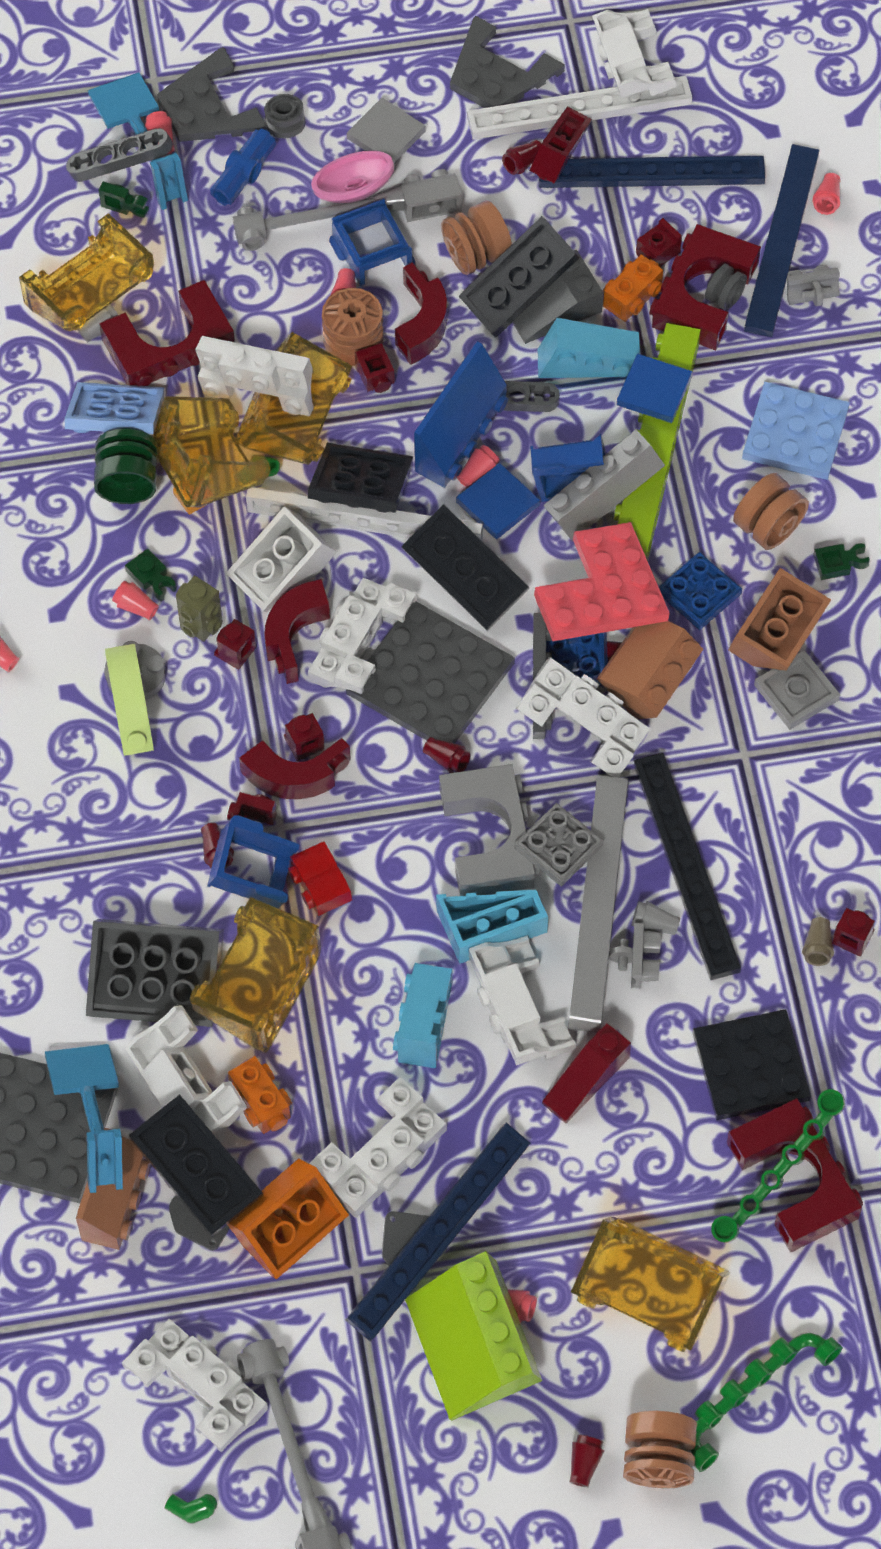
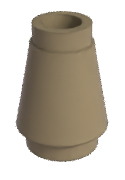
[802,917,834,966]

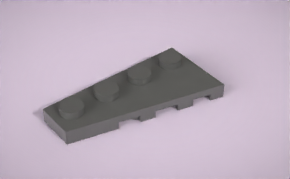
[533,613,552,739]

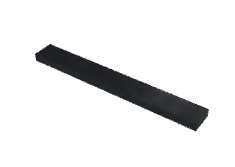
[633,752,741,981]

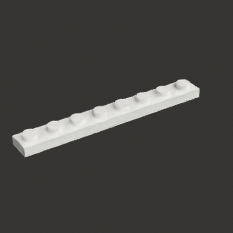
[467,76,692,140]
[246,487,483,541]

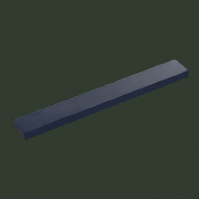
[744,144,820,337]
[539,156,765,188]
[345,1122,531,1342]

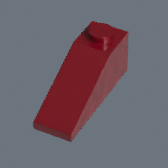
[529,106,592,183]
[542,1023,631,1124]

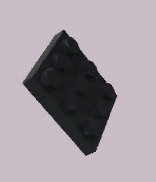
[308,442,413,513]
[692,1009,811,1121]

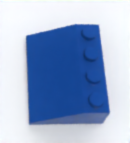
[414,341,509,488]

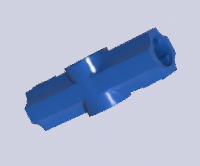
[210,128,276,206]

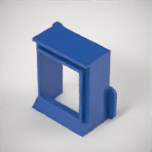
[329,199,416,286]
[530,434,606,502]
[207,815,300,912]

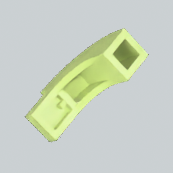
[105,644,154,756]

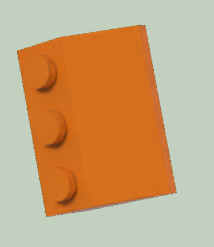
[228,1158,349,1280]

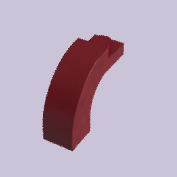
[395,262,447,365]
[264,579,330,684]
[239,738,351,799]

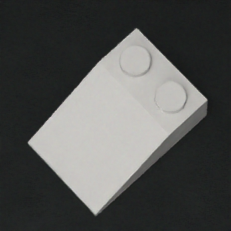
[226,506,337,612]

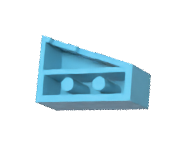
[537,318,640,378]
[436,890,548,964]
[393,963,453,1068]

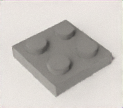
[754,650,840,730]

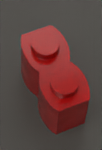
[288,841,352,916]

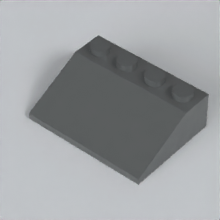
[86,919,224,1027]

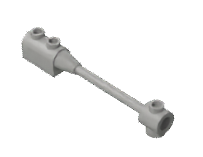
[233,169,462,251]
[237,1339,351,1549]

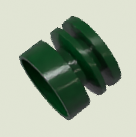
[94,429,157,504]

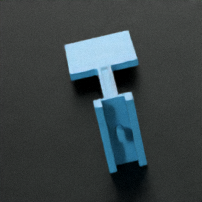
[87,72,188,210]
[45,1044,123,1193]

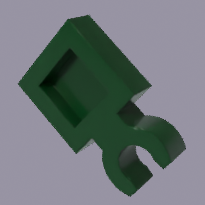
[98,181,149,218]
[813,543,870,580]
[125,549,176,601]

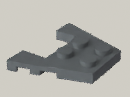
[450,16,565,108]
[157,47,267,142]

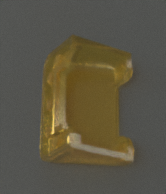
[19,213,154,332]
[235,332,352,465]
[153,396,270,507]
[190,897,321,1053]
[571,1217,730,1352]

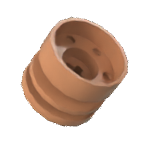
[441,200,512,275]
[322,288,384,366]
[623,1411,697,1488]

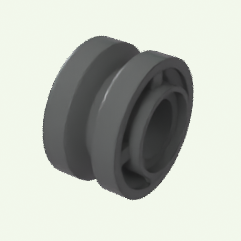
[264,94,305,138]
[705,264,747,311]

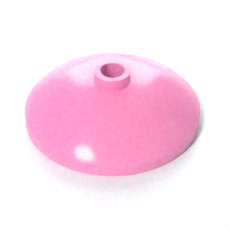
[311,151,394,203]

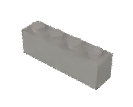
[543,430,665,541]

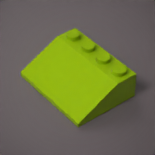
[405,1251,542,1421]

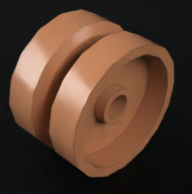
[733,473,809,550]

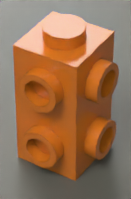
[603,254,663,322]
[228,1056,292,1134]

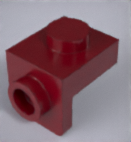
[227,792,277,825]

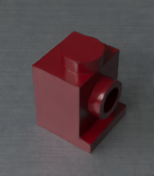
[636,218,682,267]
[355,343,395,393]
[214,619,256,670]
[284,713,325,761]
[833,908,875,957]

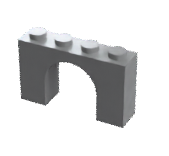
[439,764,540,896]

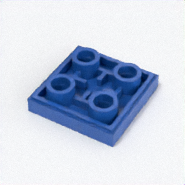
[616,354,693,423]
[456,463,540,540]
[659,552,742,630]
[546,632,608,685]

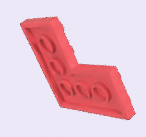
[534,522,670,641]

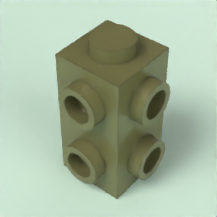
[176,575,223,642]

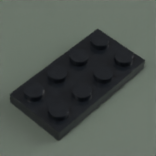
[459,216,580,338]
[401,504,530,631]
[128,1094,263,1237]

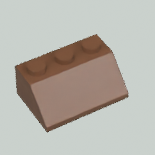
[728,568,831,671]
[597,621,703,720]
[76,1128,151,1250]

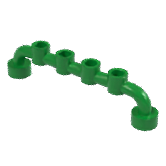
[711,1089,845,1243]
[690,1333,843,1472]

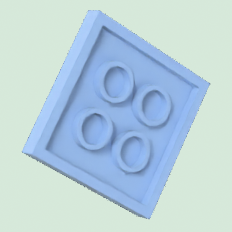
[65,382,164,434]
[742,382,850,480]

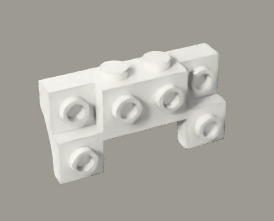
[592,9,677,98]
[195,336,314,416]
[308,578,417,694]
[516,657,650,777]
[469,935,576,1066]
[125,1005,247,1134]
[309,1077,447,1218]
[122,1319,268,1452]

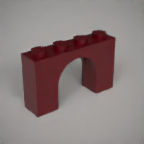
[649,224,761,351]
[99,280,235,387]
[727,1098,863,1253]

